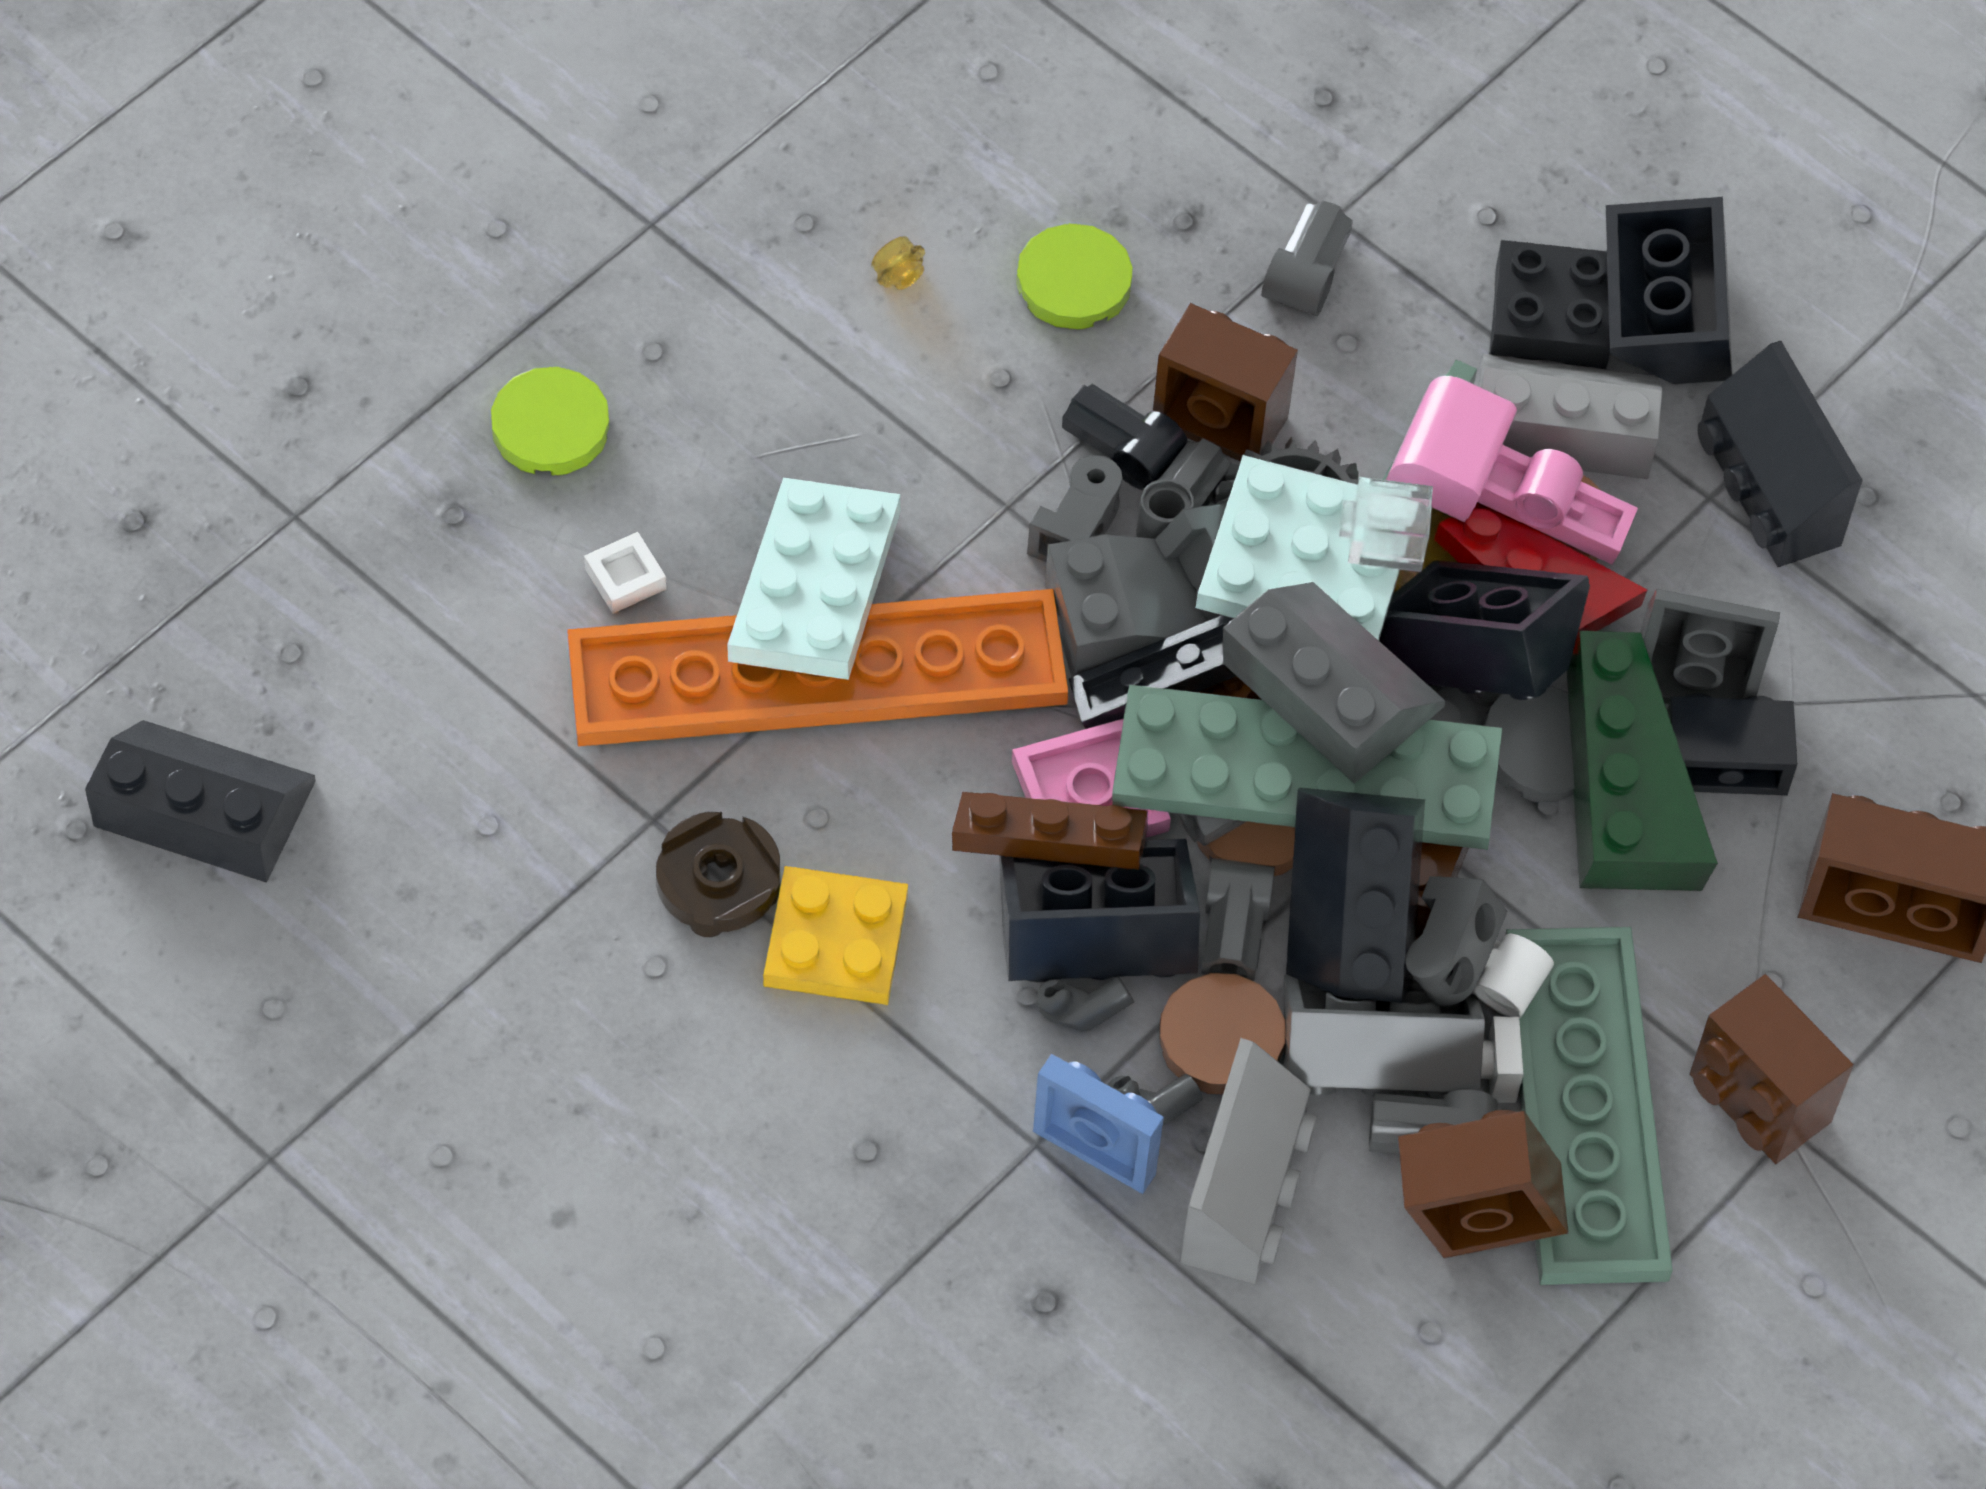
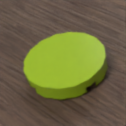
[1016,223,1133,330]
[491,367,609,476]

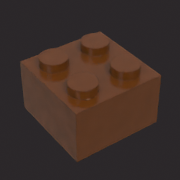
[1153,303,1298,461]
[1690,974,1854,1165]
[1398,1110,1569,1258]

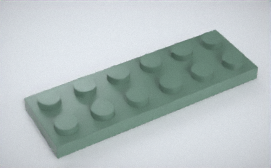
[1112,685,1502,850]
[1505,927,1673,1285]

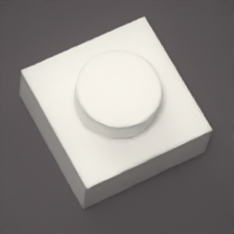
[584,532,667,614]
[1481,1017,1523,1103]

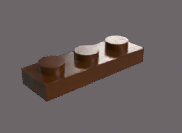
[952,791,1148,870]

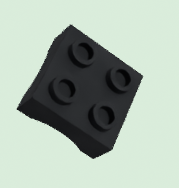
[1489,240,1610,369]

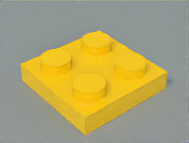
[763,866,909,1005]

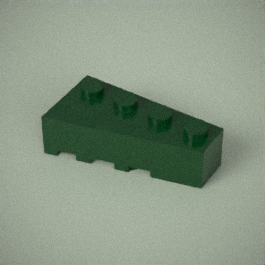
[1567,631,1718,891]

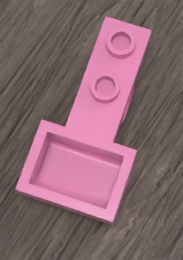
[1384,376,1638,565]

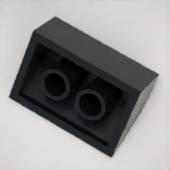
[1605,197,1732,384]
[1697,340,1862,567]
[1379,560,1590,700]
[85,720,316,883]
[1286,787,1425,1003]
[999,838,1200,982]

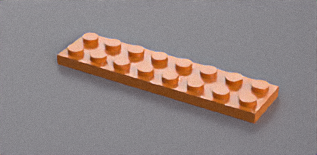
[567,589,1068,747]

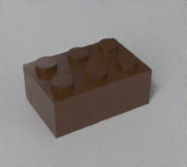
[1797,793,1986,963]

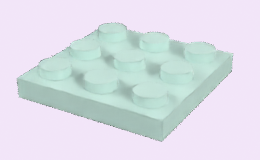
[1196,455,1419,641]

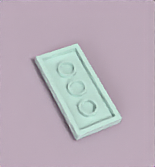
[727,478,901,680]

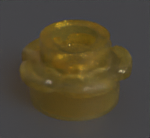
[871,236,926,290]

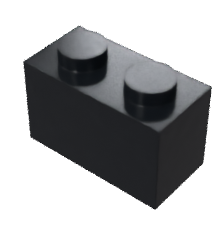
[1667,693,1798,796]

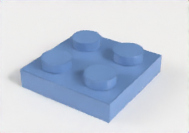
[1033,1054,1164,1194]

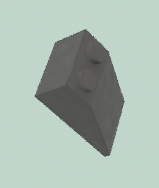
[1045,534,1209,677]
[1641,589,1781,704]

